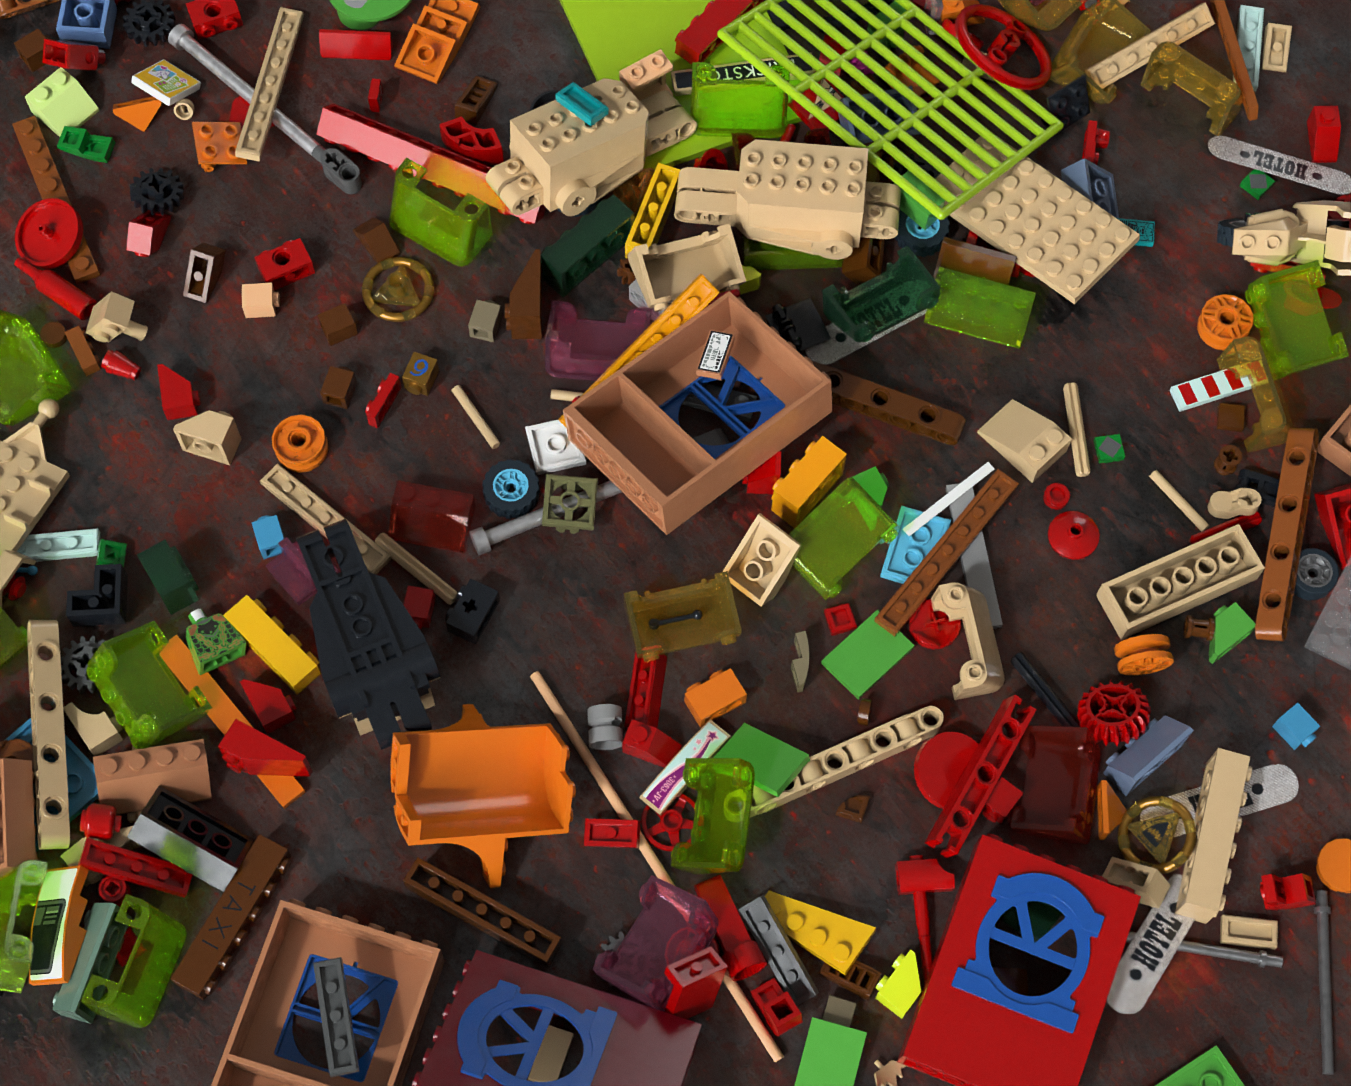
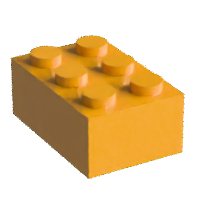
[771,436,847,528]

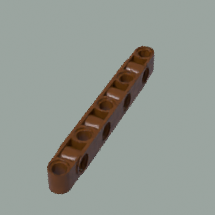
[811,360,966,445]

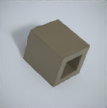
[468,300,502,343]

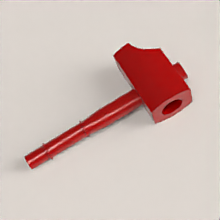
[895,855,955,984]

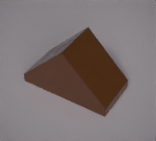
[353,217,400,266]

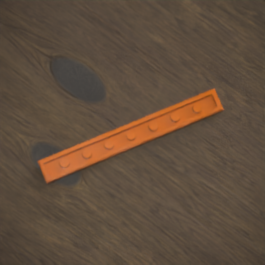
[155,635,306,809]

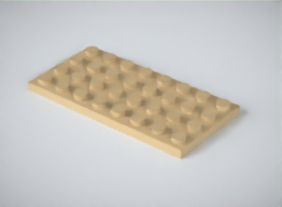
[936,136,1140,304]

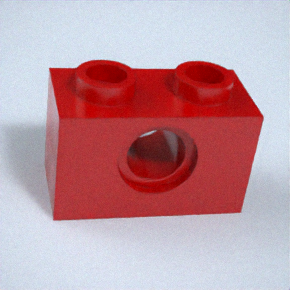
[186,0,243,40]
[254,238,315,291]

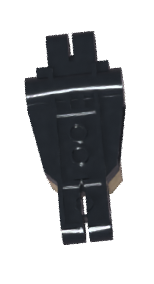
[296,519,441,750]

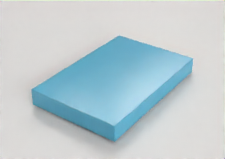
[880,506,951,584]

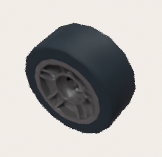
[1294,548,1339,600]

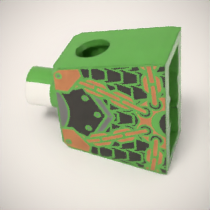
[186,609,246,675]

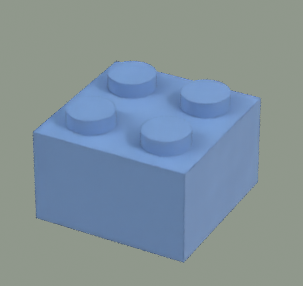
[56,0,117,49]

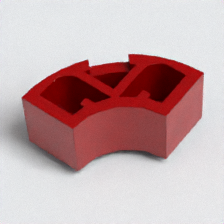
[439,116,504,166]

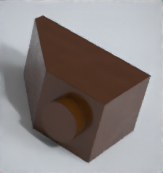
[183,242,226,303]

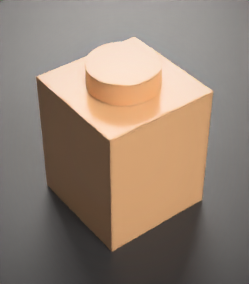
[242,283,280,318]

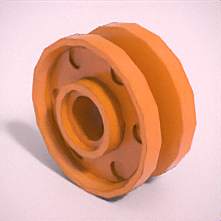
[1197,294,1254,351]
[272,415,329,473]
[1114,634,1174,675]

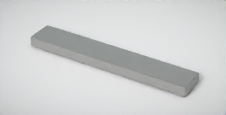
[945,483,1003,629]

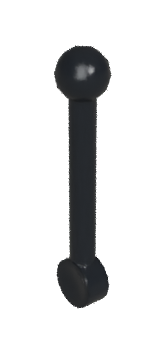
[649,610,703,630]

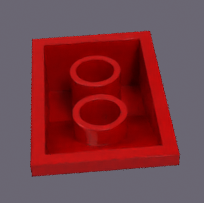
[1314,483,1351,570]
[218,719,313,777]

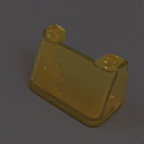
[1050,0,1151,105]
[1140,41,1243,136]
[1217,337,1294,453]
[623,571,742,662]

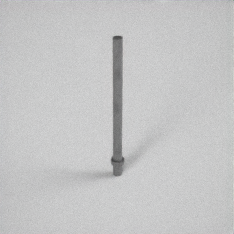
[1314,890,1334,1075]
[1126,932,1283,968]

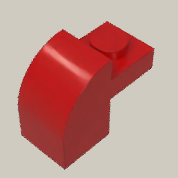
[1260,873,1316,910]
[750,978,803,1037]

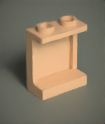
[619,49,673,101]

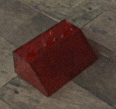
[388,480,476,553]

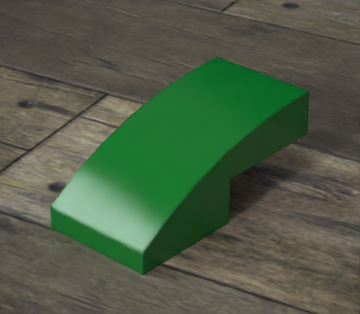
[57,126,115,163]

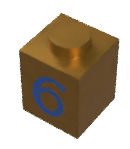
[402,352,439,396]

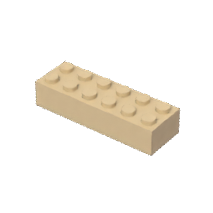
[1096,524,1265,640]
[1175,748,1252,924]

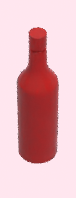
[14,258,97,321]

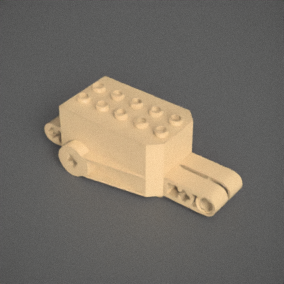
[485,78,697,216]
[674,139,901,260]

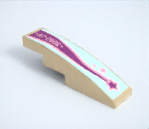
[639,719,731,816]

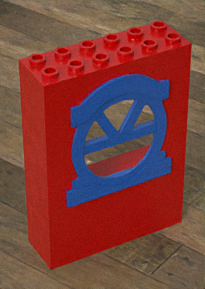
[897,834,1141,1086]

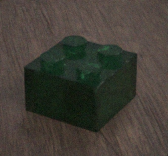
[137,540,199,615]

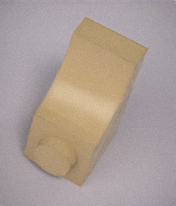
[63,702,123,756]
[1102,857,1171,909]

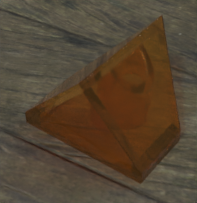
[611,168,655,225]

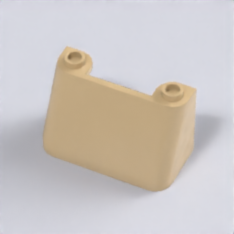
[627,224,746,312]
[931,583,1005,700]

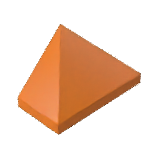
[113,96,162,132]
[1096,780,1130,840]

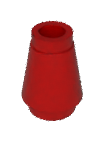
[101,350,142,380]

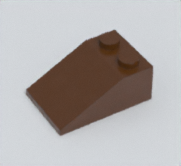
[505,249,543,339]

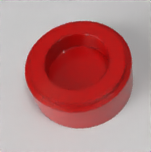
[1043,483,1070,510]

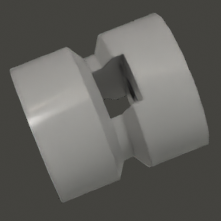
[587,704,623,750]

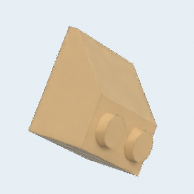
[173,410,242,465]

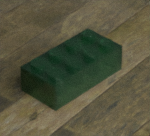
[541,194,634,297]

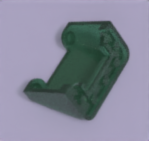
[822,246,941,343]

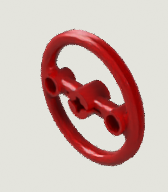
[955,4,1052,90]

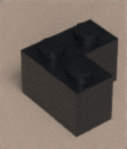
[66,564,128,627]

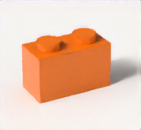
[684,668,747,728]

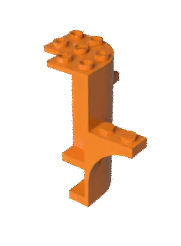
[391,704,576,888]

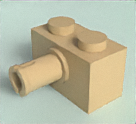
[86,291,148,343]

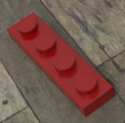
[78,838,193,898]

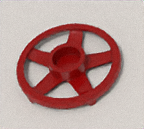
[641,794,702,852]

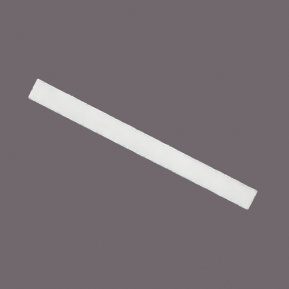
[902,462,994,536]

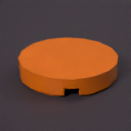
[1316,839,1351,893]

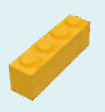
[625,163,680,259]
[223,595,321,695]

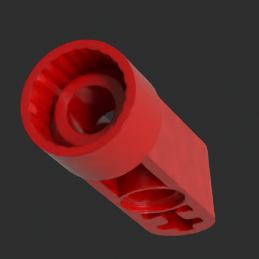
[694,874,767,981]

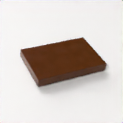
[933,237,1017,298]

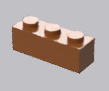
[64,326,101,376]

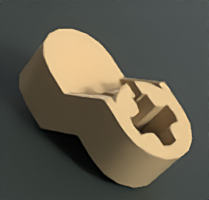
[1207,488,1262,519]

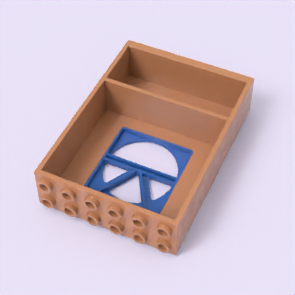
[563,291,832,535]
[211,899,445,1086]

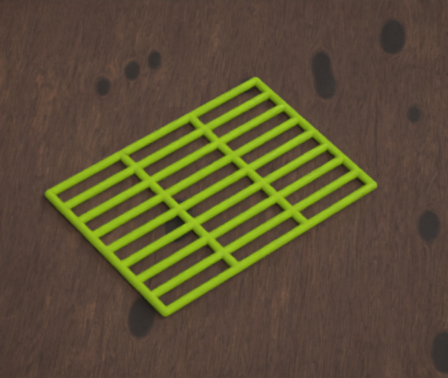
[717,0,1064,220]

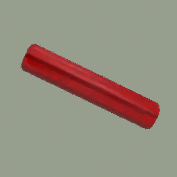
[1190,511,1262,545]

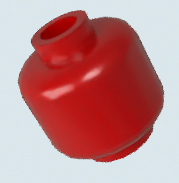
[80,803,122,841]

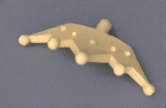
[874,1060,908,1086]

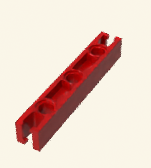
[925,695,1036,858]

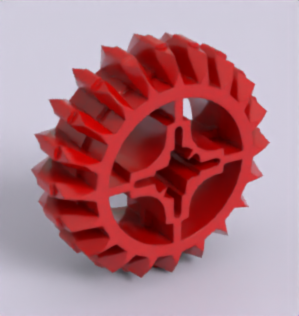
[1077,679,1151,746]

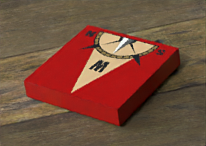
[787,71,844,139]

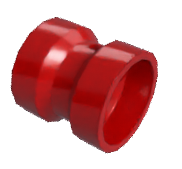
[98,876,132,907]

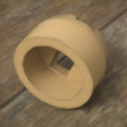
[174,99,194,120]

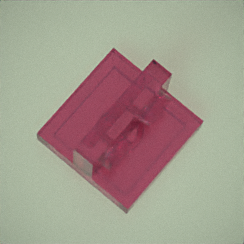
[265,537,339,606]

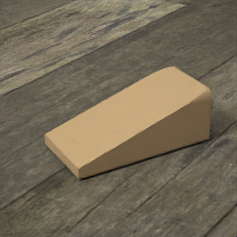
[1262,23,1292,72]

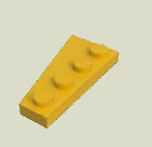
[765,891,876,976]

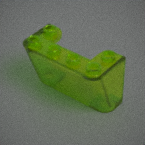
[389,157,492,266]
[1245,260,1349,379]
[86,620,212,749]
[671,758,755,875]
[81,894,187,1028]

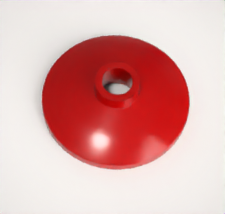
[1048,511,1100,560]

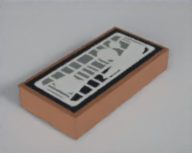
[696,330,735,380]

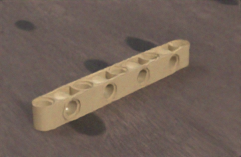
[27,620,70,850]
[725,706,944,823]

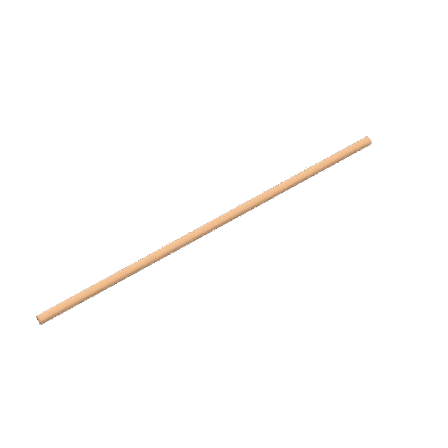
[530,671,784,1062]

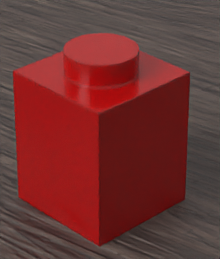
[403,586,436,629]
[982,777,1023,824]

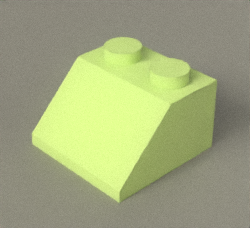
[25,67,100,137]

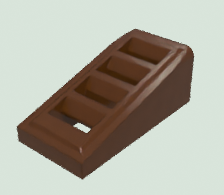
[455,76,498,125]
[819,960,882,1001]

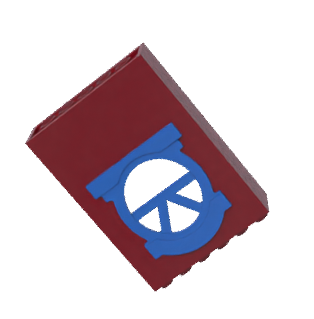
[412,950,702,1086]

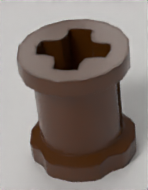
[1214,445,1242,476]
[1183,615,1215,641]

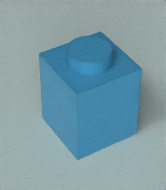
[251,515,288,559]
[1272,703,1320,750]

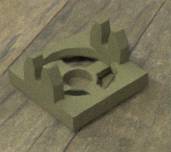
[542,474,598,534]

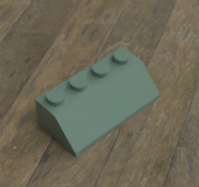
[53,903,132,1024]

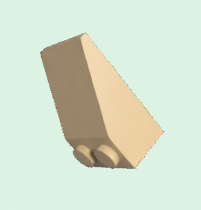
[977,399,1072,483]
[720,513,801,607]

